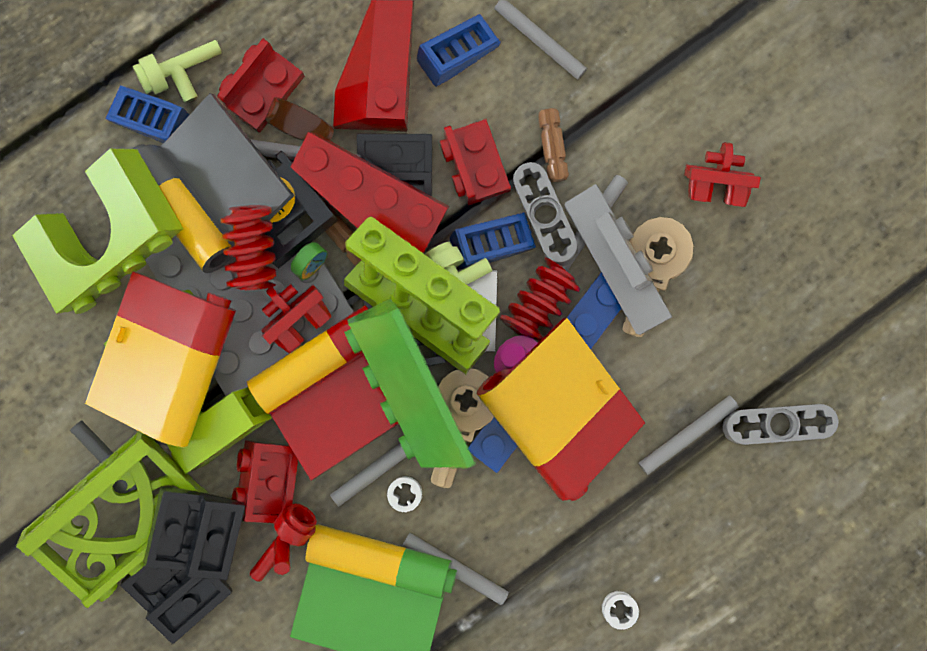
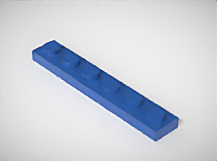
[468,272,622,473]

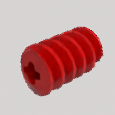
[221,205,277,290]
[499,257,581,340]

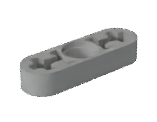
[513,162,578,267]
[723,404,839,445]

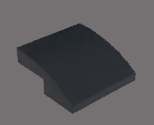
[357,133,432,196]
[143,486,245,580]
[120,565,232,644]

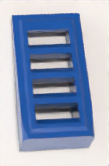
[416,14,501,87]
[105,85,190,143]
[450,212,536,269]

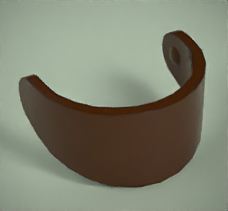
[265,97,334,141]

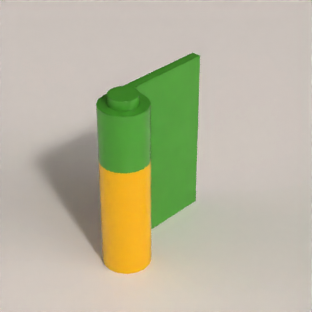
[290,524,457,651]

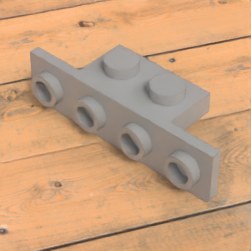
[564,184,672,335]

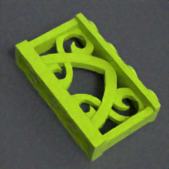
[16,431,208,608]

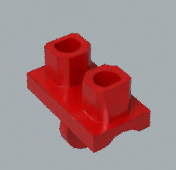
[684,142,761,207]
[261,284,332,354]

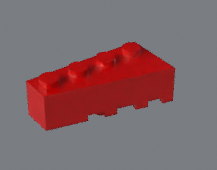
[291,132,449,254]

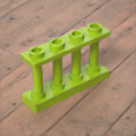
[344,217,500,375]

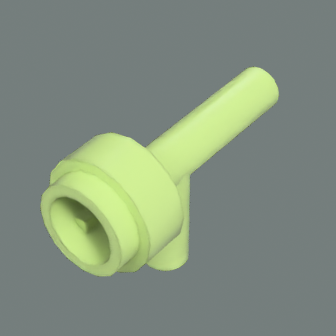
[133,40,222,103]
[424,241,492,285]

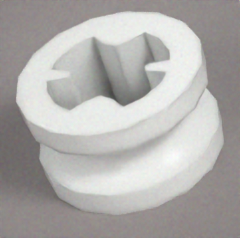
[387,476,422,512]
[602,591,639,630]

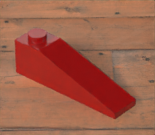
[333,0,414,132]

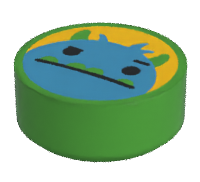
[291,242,328,281]

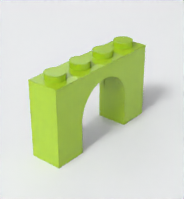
[12,148,183,314]
[103,290,272,474]

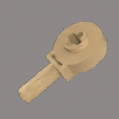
[622,217,694,337]
[430,368,494,488]

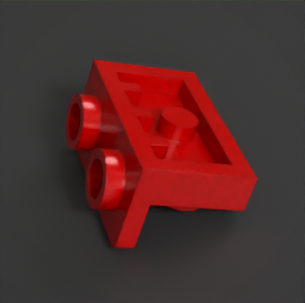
[217,38,305,133]
[439,119,511,206]
[231,440,298,523]

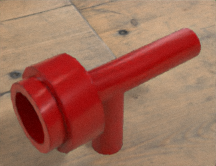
[249,504,317,582]

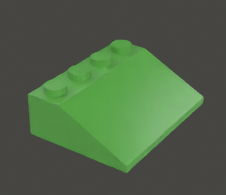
[344,299,476,468]

